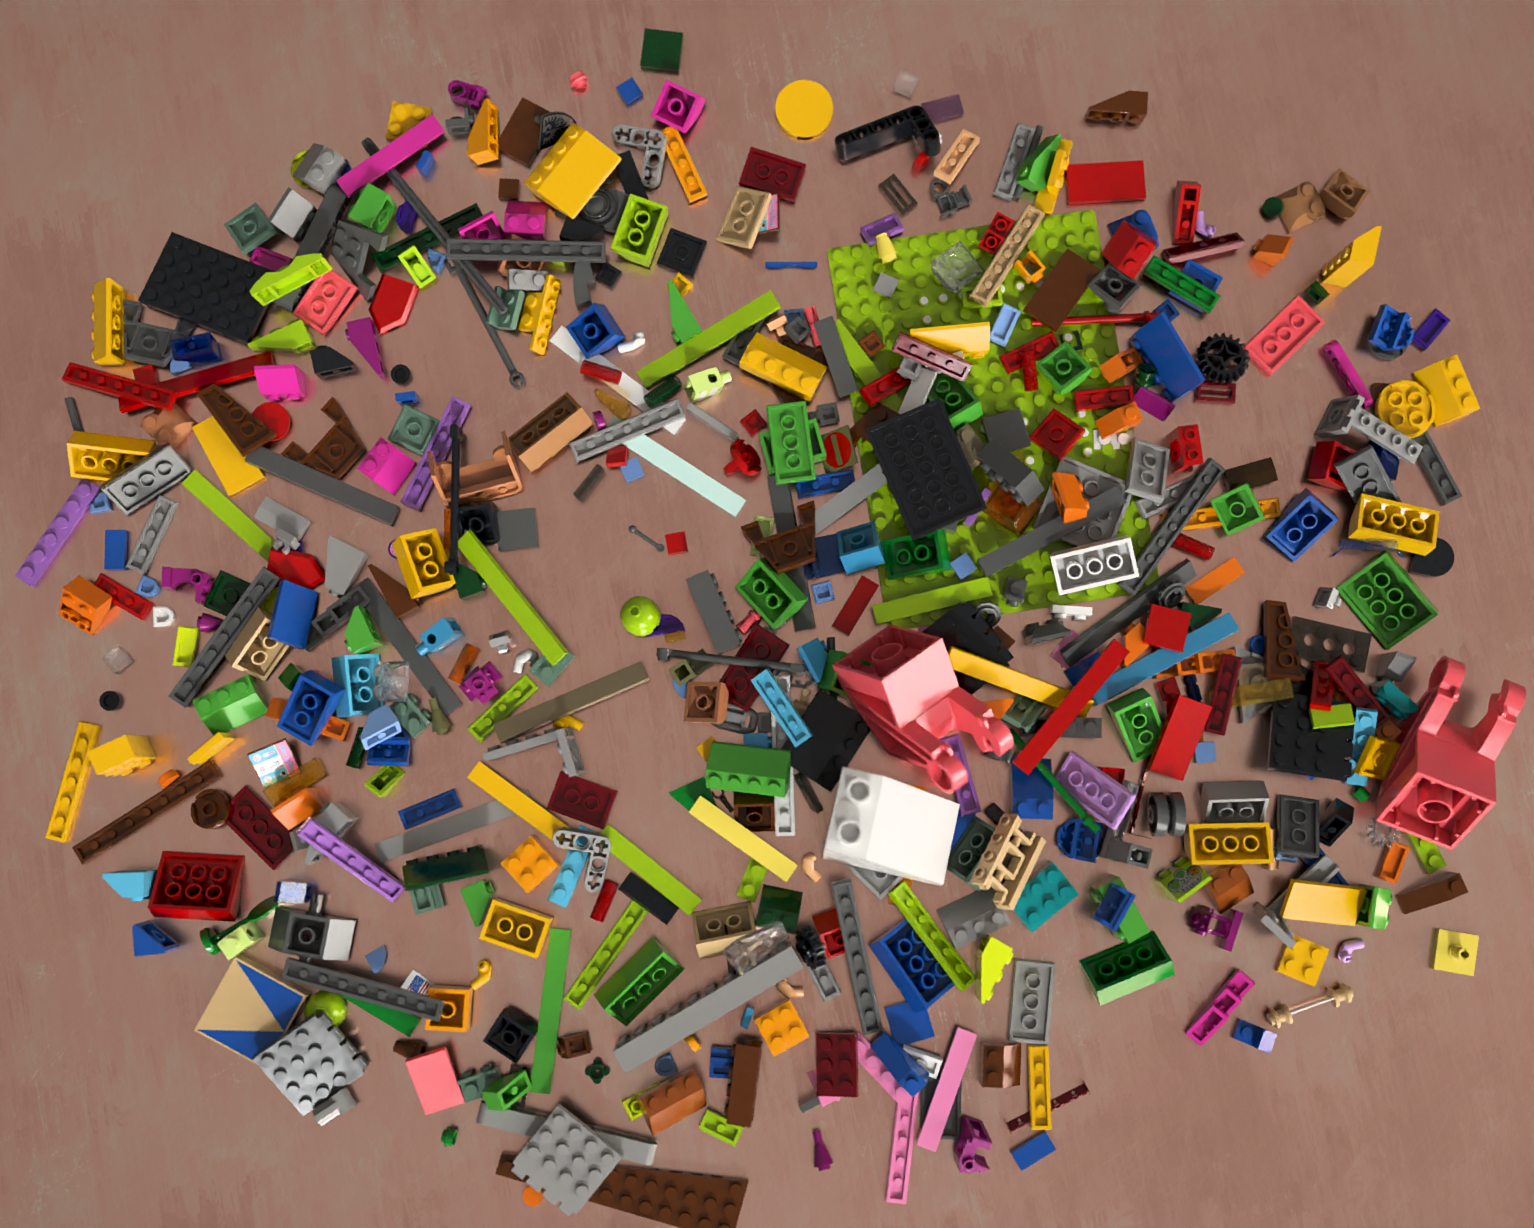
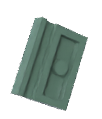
[1002,694,1048,733]
[409,884,445,915]

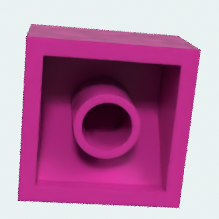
[651,79,706,133]
[504,201,548,240]
[254,364,305,401]
[357,437,417,495]

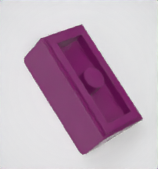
[1134,387,1175,421]

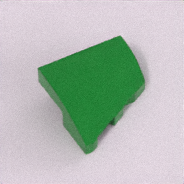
[669,777,718,810]

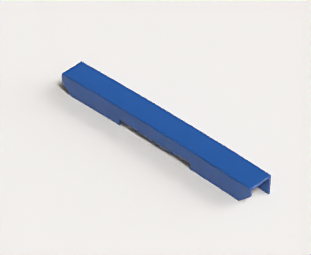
[766,262,817,268]

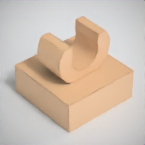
[764,314,788,337]

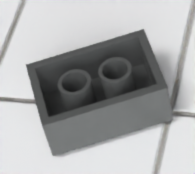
[976,439,1045,506]

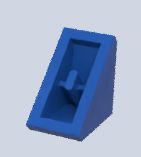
[1064,651,1100,687]

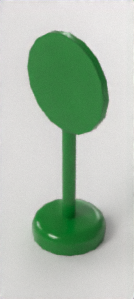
[200,895,280,955]

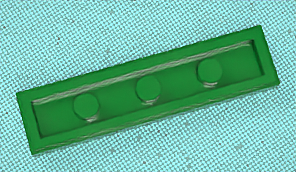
[1143,255,1221,314]
[340,995,421,1037]

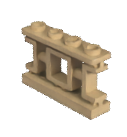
[970,813,1046,910]

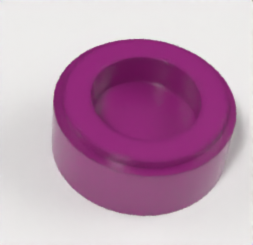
[592,410,606,431]

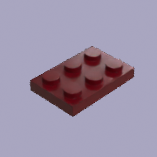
[739,147,806,202]
[546,771,618,829]
[816,1032,859,1097]

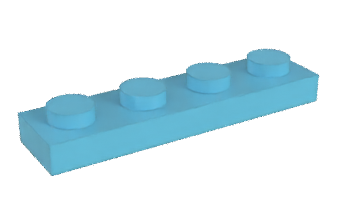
[751,668,813,747]
[1346,707,1378,787]
[547,825,598,908]

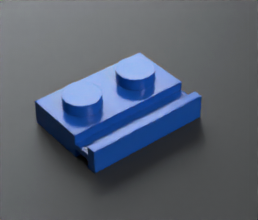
[709,1046,734,1079]

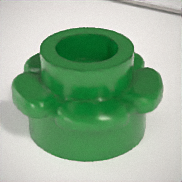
[441,1126,458,1147]

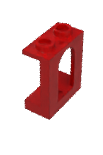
[1166,424,1204,474]

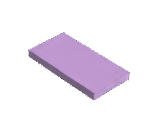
[1055,751,1137,830]

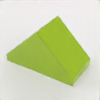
[364,766,405,798]

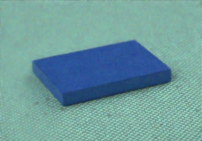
[267,580,318,650]

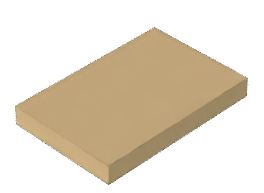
[716,186,772,249]

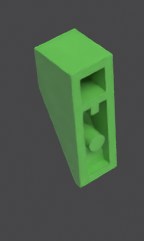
[1015,134,1062,192]
[668,279,702,344]

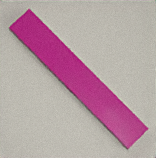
[336,114,445,198]

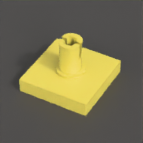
[1431,928,1479,976]

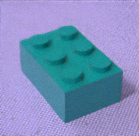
[1012,861,1079,932]

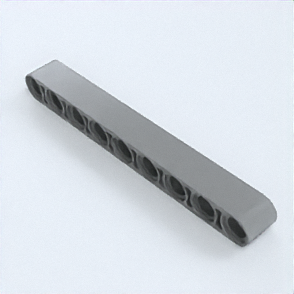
[476,1100,657,1165]

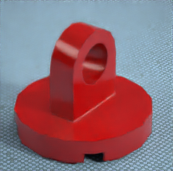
[723,439,762,476]

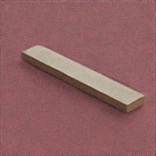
[969,204,1045,307]

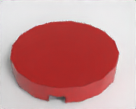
[252,402,291,442]

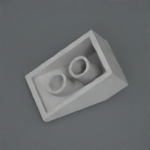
[304,802,359,865]

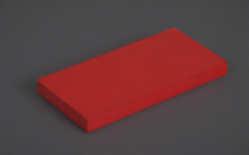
[1065,160,1146,204]
[1147,694,1212,781]

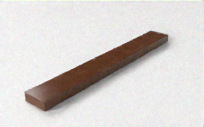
[72,760,223,865]

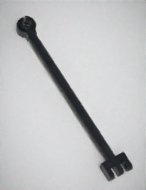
[444,423,463,575]

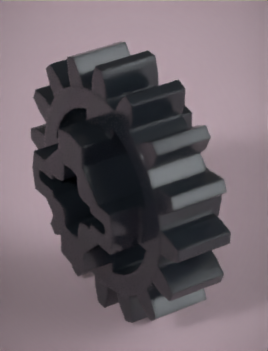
[795,925,826,970]

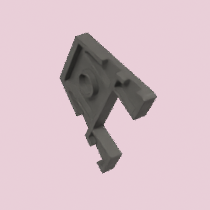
[331,219,389,301]
[123,299,196,367]

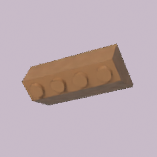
[508,392,593,472]

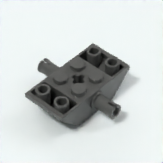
[268,893,356,963]

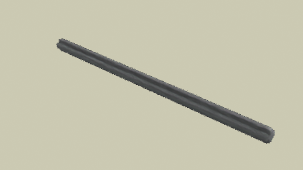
[362,138,508,315]

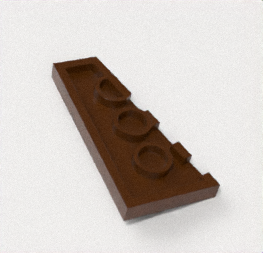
[197,383,277,457]
[1264,600,1306,683]

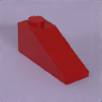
[1173,181,1201,244]

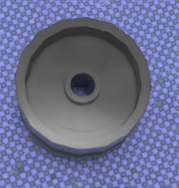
[1147,792,1186,836]

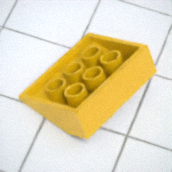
[524,122,622,219]

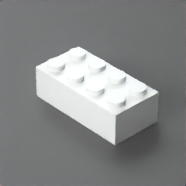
[1049,534,1139,595]

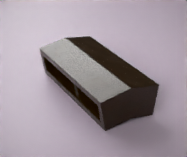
[1222,457,1278,491]

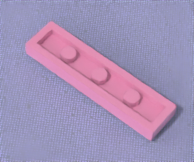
[858,1032,912,1107]

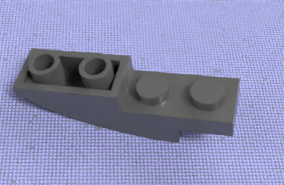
[1019,717,1102,738]

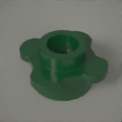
[585,1059,609,1084]

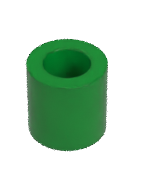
[1352,786,1370,803]

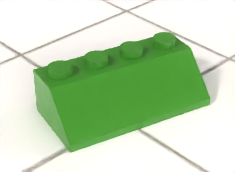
[706,741,791,798]
[594,937,684,1026]

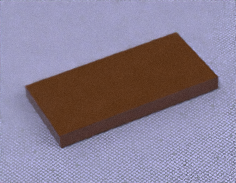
[1023,249,1100,333]

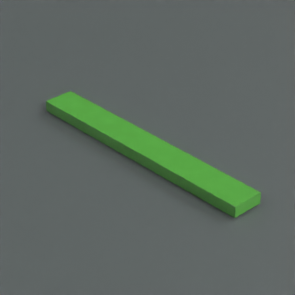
[529,927,571,1094]

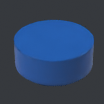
[1247,635,1264,655]

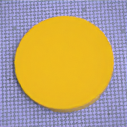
[775,80,833,137]
[1374,380,1436,439]

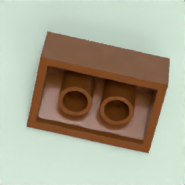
[635,1068,707,1136]

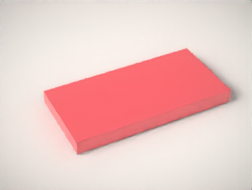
[1244,295,1325,376]

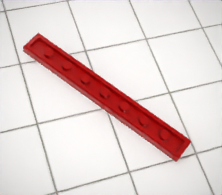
[118,351,274,414]
[1012,639,1130,775]

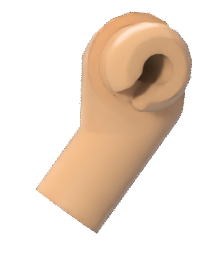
[802,852,822,883]
[776,978,803,998]

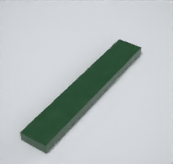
[372,203,483,274]

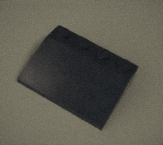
[781,689,871,792]

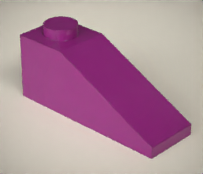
[345,317,386,379]

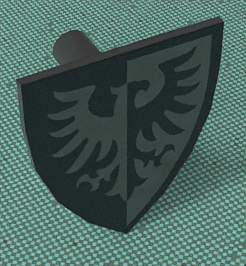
[534,111,576,150]

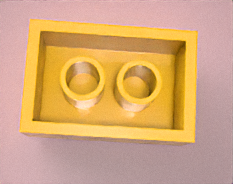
[392,528,456,599]
[87,735,157,776]
[479,898,553,959]

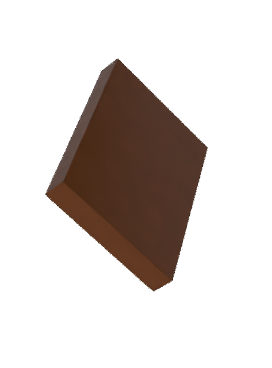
[498,97,550,167]

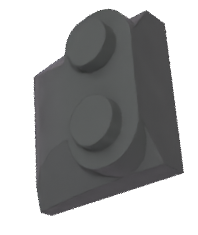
[1088,263,1142,313]
[1024,618,1072,646]

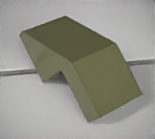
[668,648,713,686]

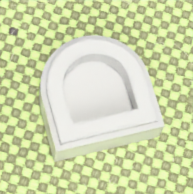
[153,606,175,627]

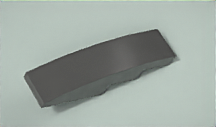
[305,585,371,652]

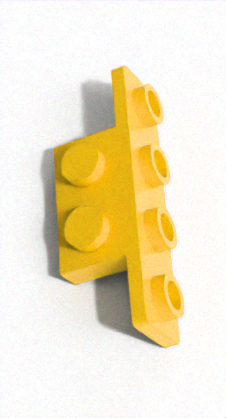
[1034,139,1073,214]
[519,274,561,355]

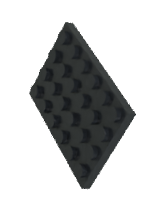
[138,232,275,344]
[865,397,988,541]

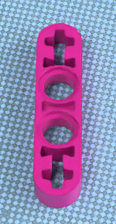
[1324,340,1373,410]

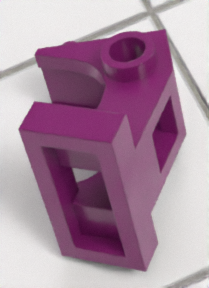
[161,567,213,604]
[459,661,503,704]
[1189,905,1244,952]
[954,1116,992,1173]

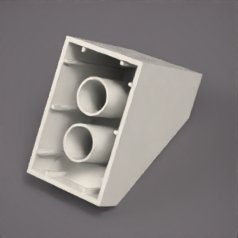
[822,767,960,886]

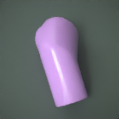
[1195,211,1216,238]
[1338,938,1364,963]

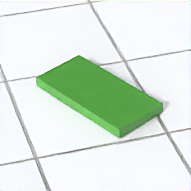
[766,400,816,485]

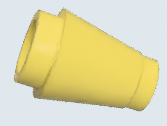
[875,232,897,264]

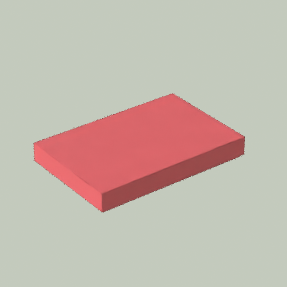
[292,270,358,336]
[405,1046,465,1115]

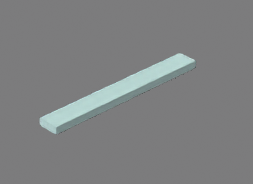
[606,415,746,518]

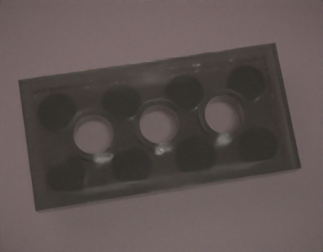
[1291,616,1372,673]

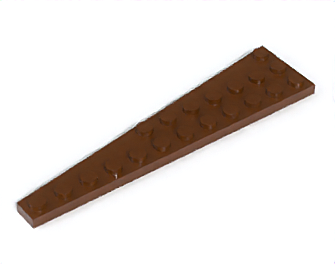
[496,1152,748,1228]

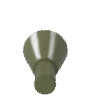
[428,697,451,735]

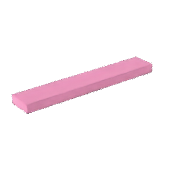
[916,1027,977,1152]
[885,1092,919,1204]

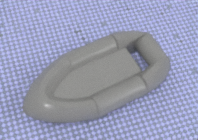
[711,702,758,734]

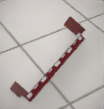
[1129,749,1153,839]
[1004,1081,1090,1133]

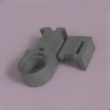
[929,177,972,218]

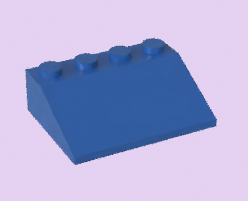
[1130,311,1205,403]
[869,918,955,1013]

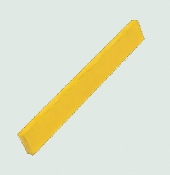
[948,646,1094,718]

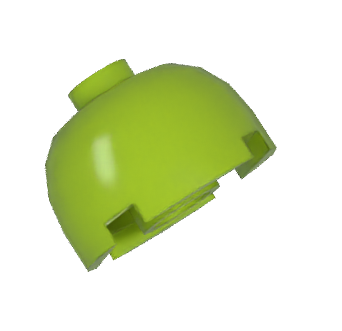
[620,596,661,636]
[304,990,347,1028]

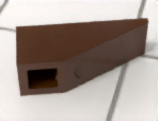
[1085,91,1148,123]

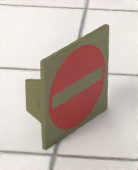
[821,425,858,474]

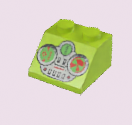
[1155,856,1212,903]

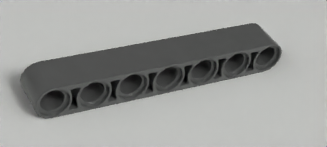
[274,184,352,311]

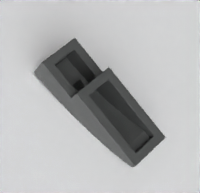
[573,262,596,309]

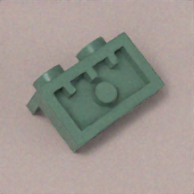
[486,286,525,330]
[529,650,575,687]
[389,692,432,738]
[456,1064,502,1103]

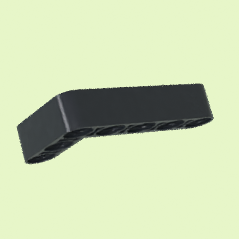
[835,105,941,160]

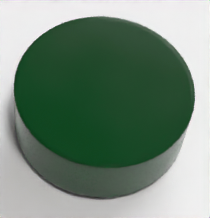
[1263,197,1284,217]

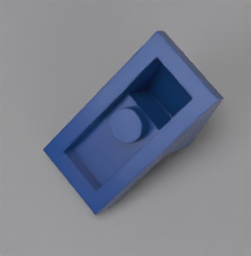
[1232,1018,1277,1053]

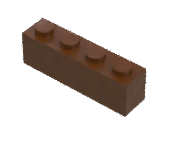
[724,1038,763,1128]

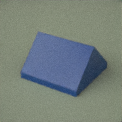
[132,920,180,957]

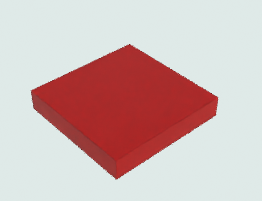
[1029,408,1085,462]
[1142,604,1191,653]

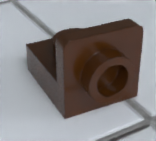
[557,1032,591,1059]

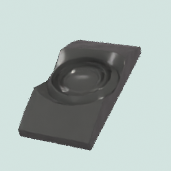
[555,187,630,233]

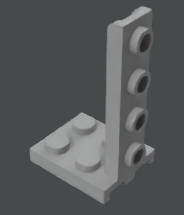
[1315,395,1423,464]
[482,727,586,777]
[1253,853,1340,949]

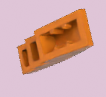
[1153,649,1235,679]

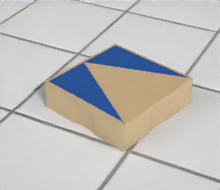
[194,954,313,1065]

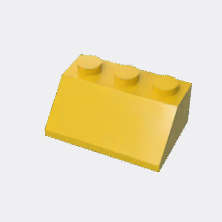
[1412,354,1480,427]

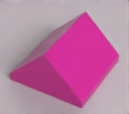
[458,210,506,239]

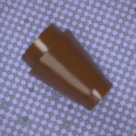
[393,1040,426,1058]

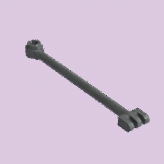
[444,260,526,389]
[656,648,807,673]

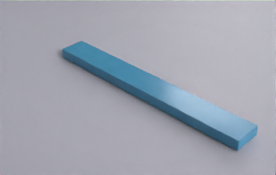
[1092,612,1240,706]

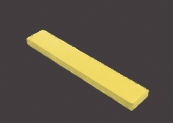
[688,795,798,882]

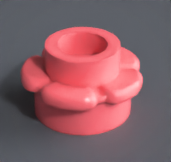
[569,71,587,89]

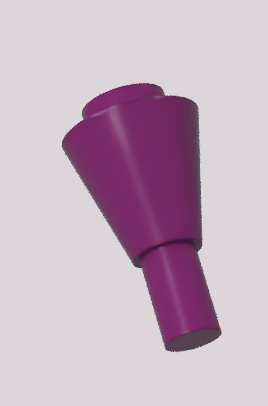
[197,613,224,632]
[812,1131,834,1171]

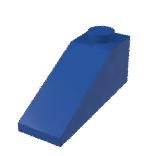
[870,1031,929,1097]

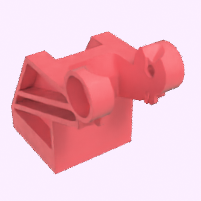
[832,624,1014,794]
[1376,656,1526,850]

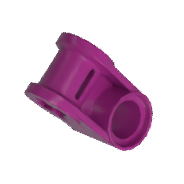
[448,80,488,111]

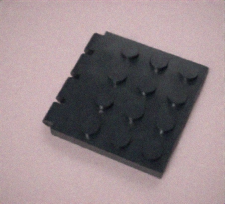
[922,600,1014,695]
[1267,691,1355,781]

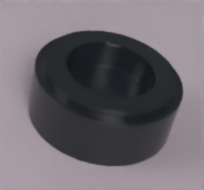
[391,364,412,385]
[99,691,122,711]

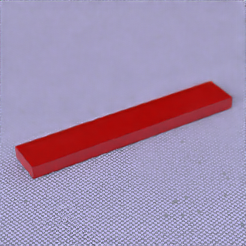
[62,362,178,412]

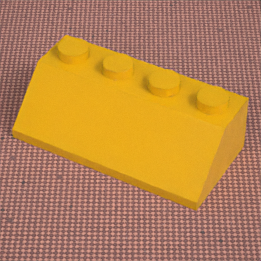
[1322,226,1382,288]
[91,278,125,366]
[908,322,990,359]
[739,332,827,402]
[67,431,156,481]
[1348,493,1440,556]
[1183,822,1274,865]

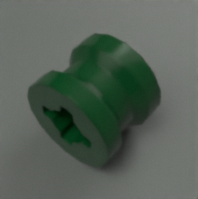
[1134,363,1157,388]

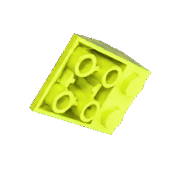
[976,934,1013,1004]

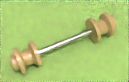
[1266,983,1354,1028]

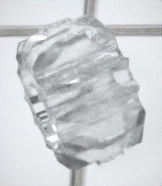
[1366,818,1403,848]

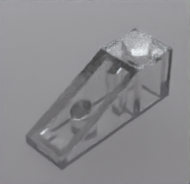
[722,921,789,975]

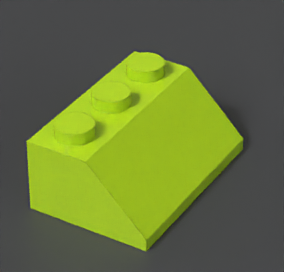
[610,194,668,267]

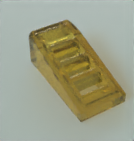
[594,389,632,421]

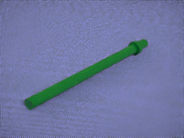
[1009,728,1101,834]

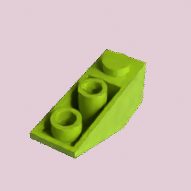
[247,319,316,353]

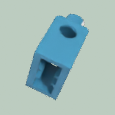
[415,617,465,656]

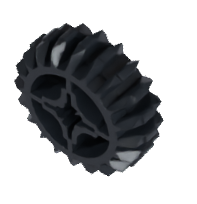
[1195,333,1250,386]

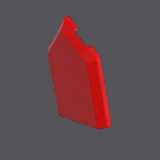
[369,274,419,335]
[267,546,325,589]

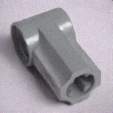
[312,1087,357,1126]

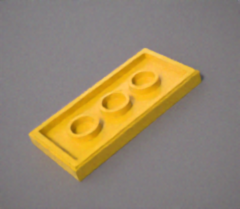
[192,416,265,496]
[1279,879,1367,926]

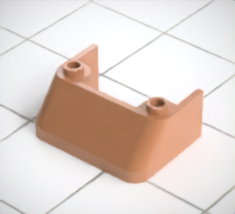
[427,431,522,509]

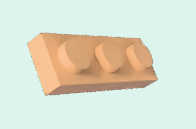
[934,129,980,184]

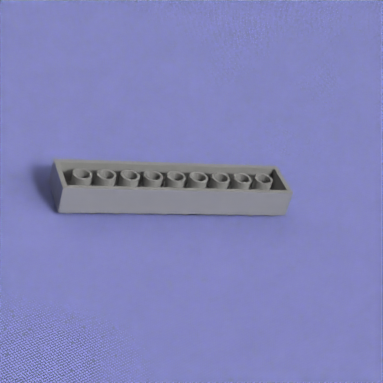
[612,941,804,1073]

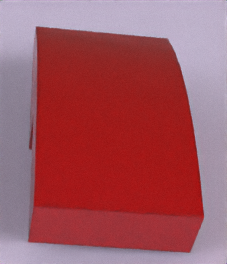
[978,211,1014,256]

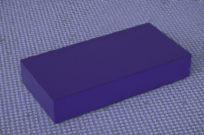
[1412,308,1451,351]

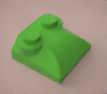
[1036,341,1092,395]
[1210,482,1265,536]

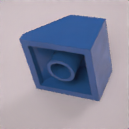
[566,303,625,359]

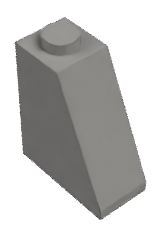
[325,535,370,598]

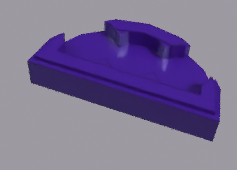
[396,201,417,236]
[646,614,685,637]

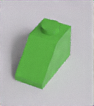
[460,879,494,927]
[481,1070,532,1111]

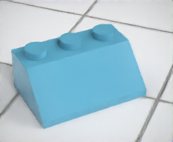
[331,654,384,718]

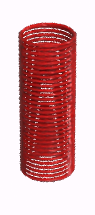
[1020,350,1039,391]
[580,360,622,385]
[1172,533,1215,561]
[590,879,619,923]

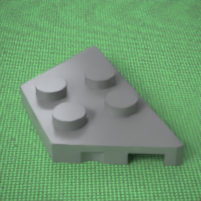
[1233,646,1280,723]

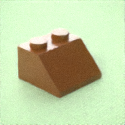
[1203,864,1254,914]

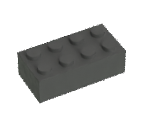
[686,570,742,655]

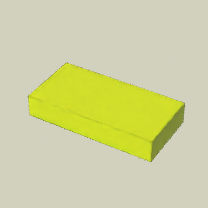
[173,626,200,667]

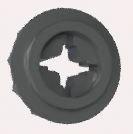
[1156,581,1185,608]
[972,601,1001,627]

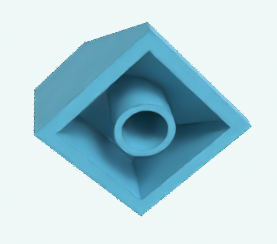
[102,869,158,901]

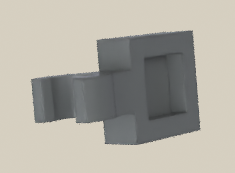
[807,402,840,426]

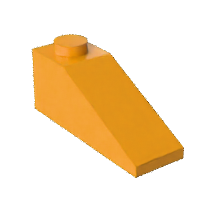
[467,98,498,165]

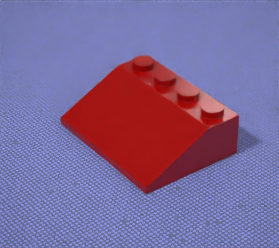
[148,851,244,922]

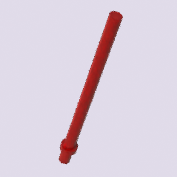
[1031,311,1161,327]

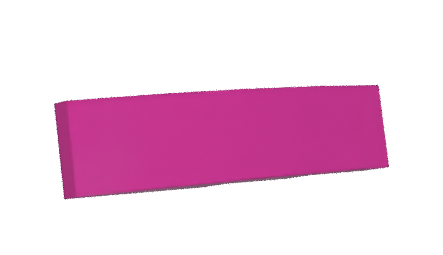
[1185,969,1255,1046]

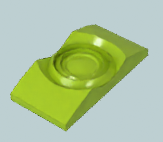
[250,253,333,306]

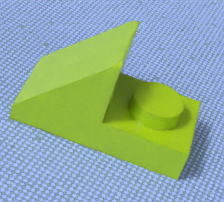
[397,244,436,288]

